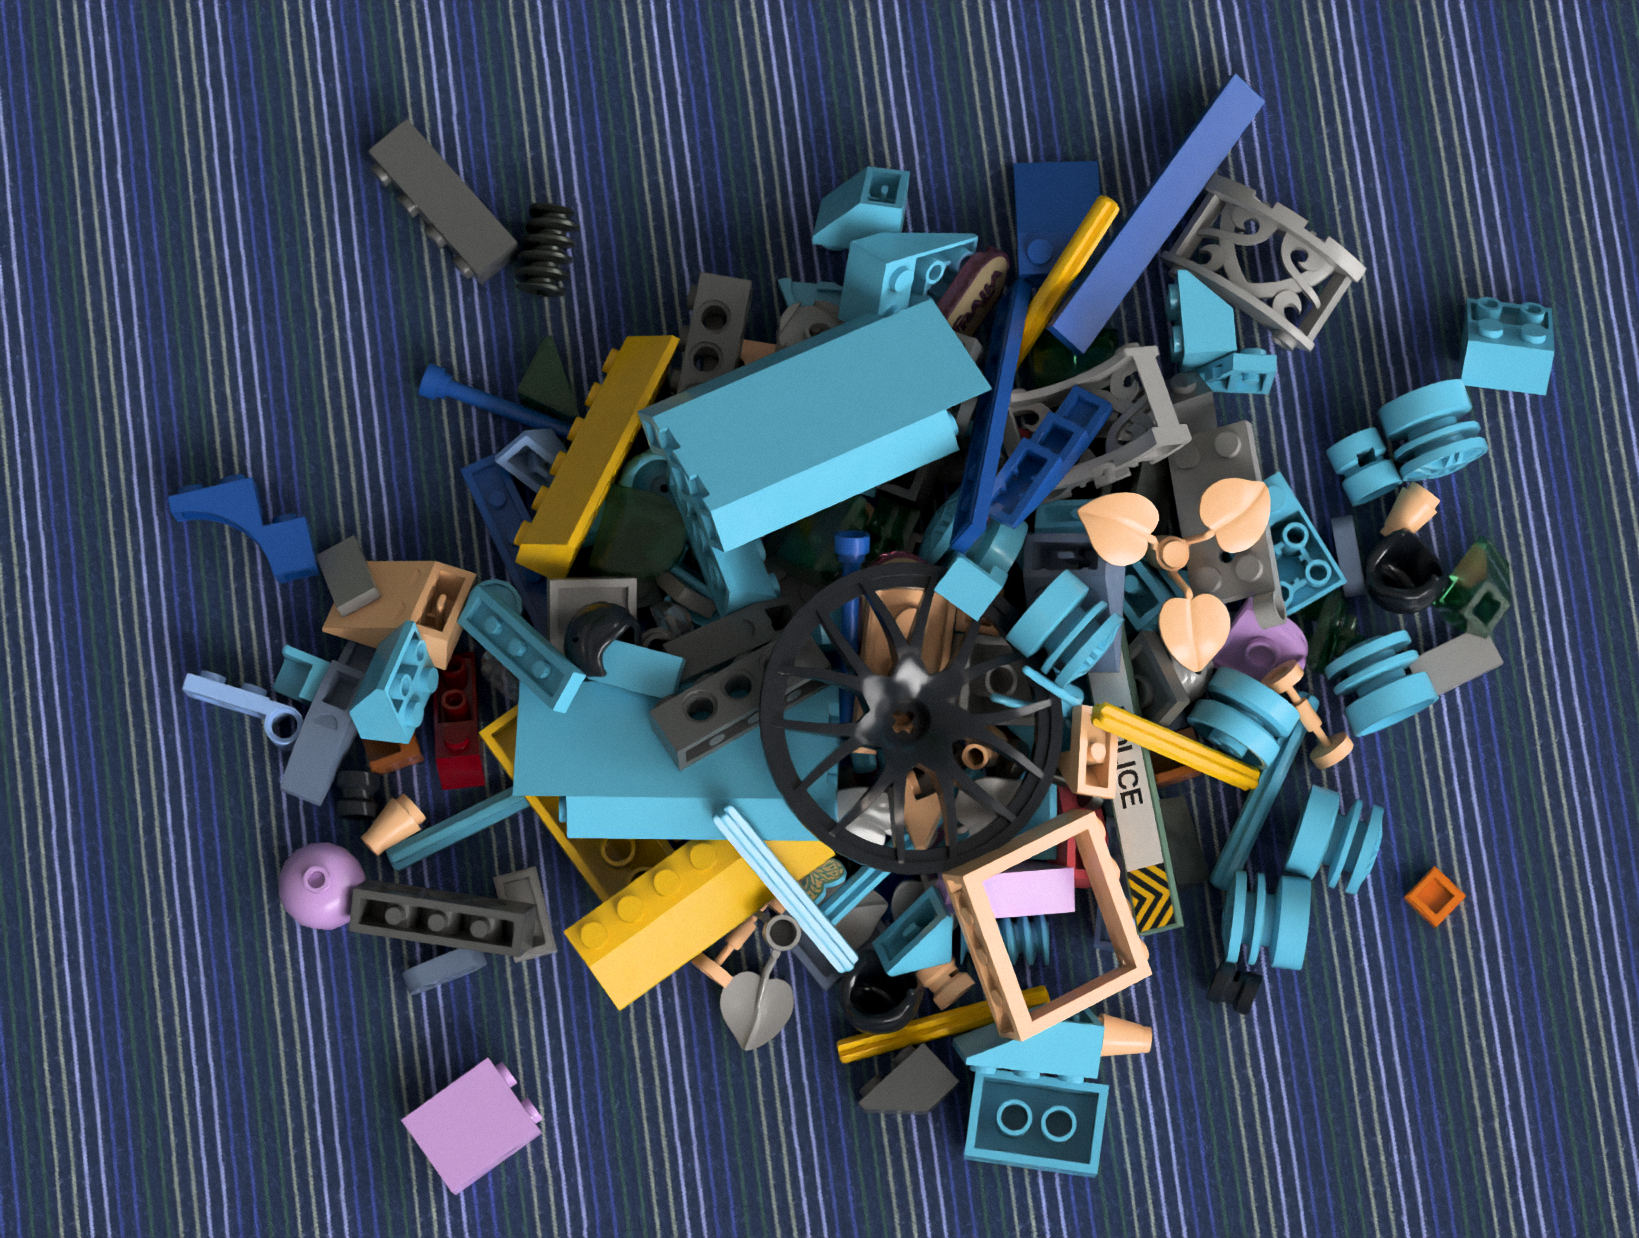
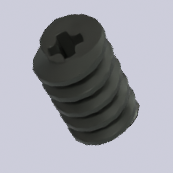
[514,202,580,297]

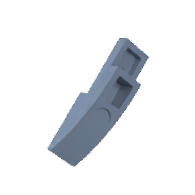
[280,640,376,806]

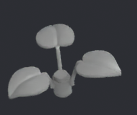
[838,777,1023,931]
[720,880,888,1051]

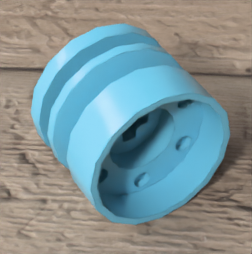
[1377,379,1489,482]
[916,486,1028,573]
[1005,569,1125,689]
[1324,630,1439,737]
[1283,784,1384,895]
[1221,870,1311,971]

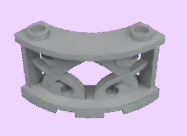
[1160,174,1367,352]
[1003,343,1192,504]

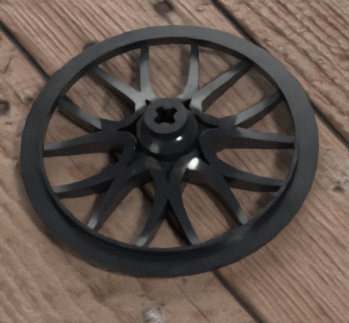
[759,562,1063,875]

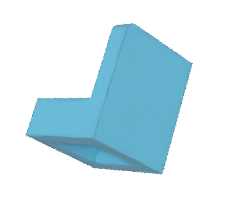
[934,555,1008,621]
[273,644,331,706]

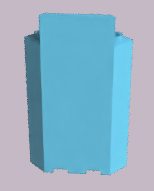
[637,298,992,553]
[512,669,840,841]

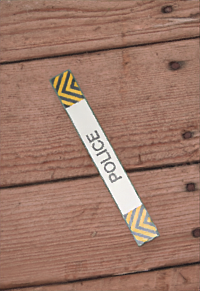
[1086,621,1184,936]

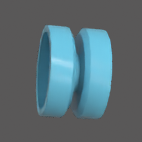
[1187,666,1300,770]

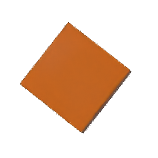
[1403,866,1466,929]

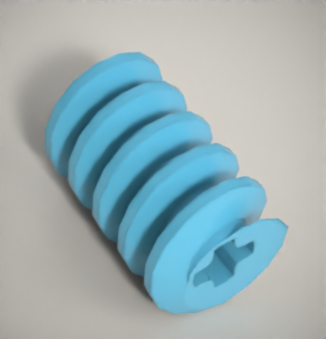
[960,914,1049,965]

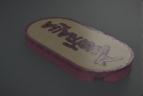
[937,246,1010,337]

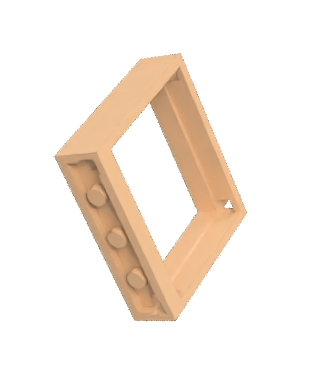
[941,809,1152,1042]

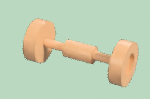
[1261,660,1354,769]
[691,898,786,988]

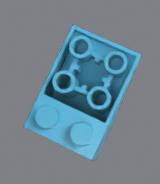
[838,232,978,323]
[1222,471,1347,617]
[952,1003,1105,1083]

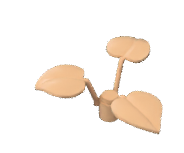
[1077,478,1270,672]

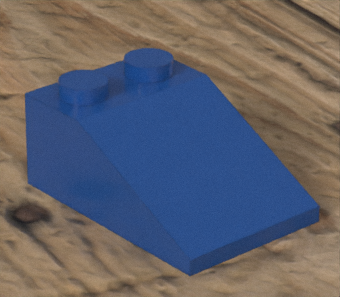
[1013,161,1104,288]

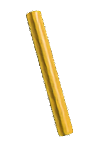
[1015,195,1119,373]
[1090,702,1261,791]
[837,985,1050,1064]

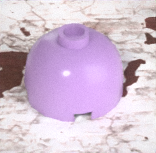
[279,842,366,930]

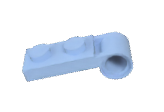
[182,670,305,751]

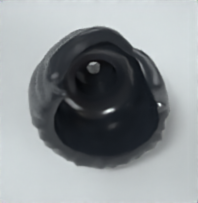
[1364,528,1449,615]
[563,601,642,677]
[838,949,925,1035]

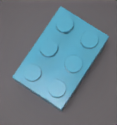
[963,1069,1109,1178]

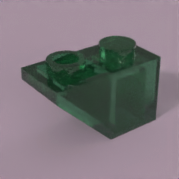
[1431,535,1511,639]

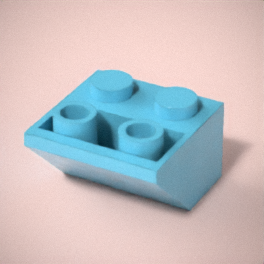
[812,166,910,251]
[1165,269,1237,374]
[1459,297,1555,395]
[349,620,439,744]

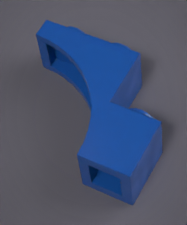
[168,474,321,584]

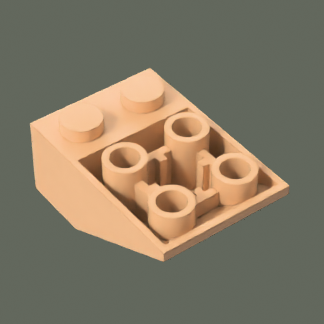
[322,561,477,670]

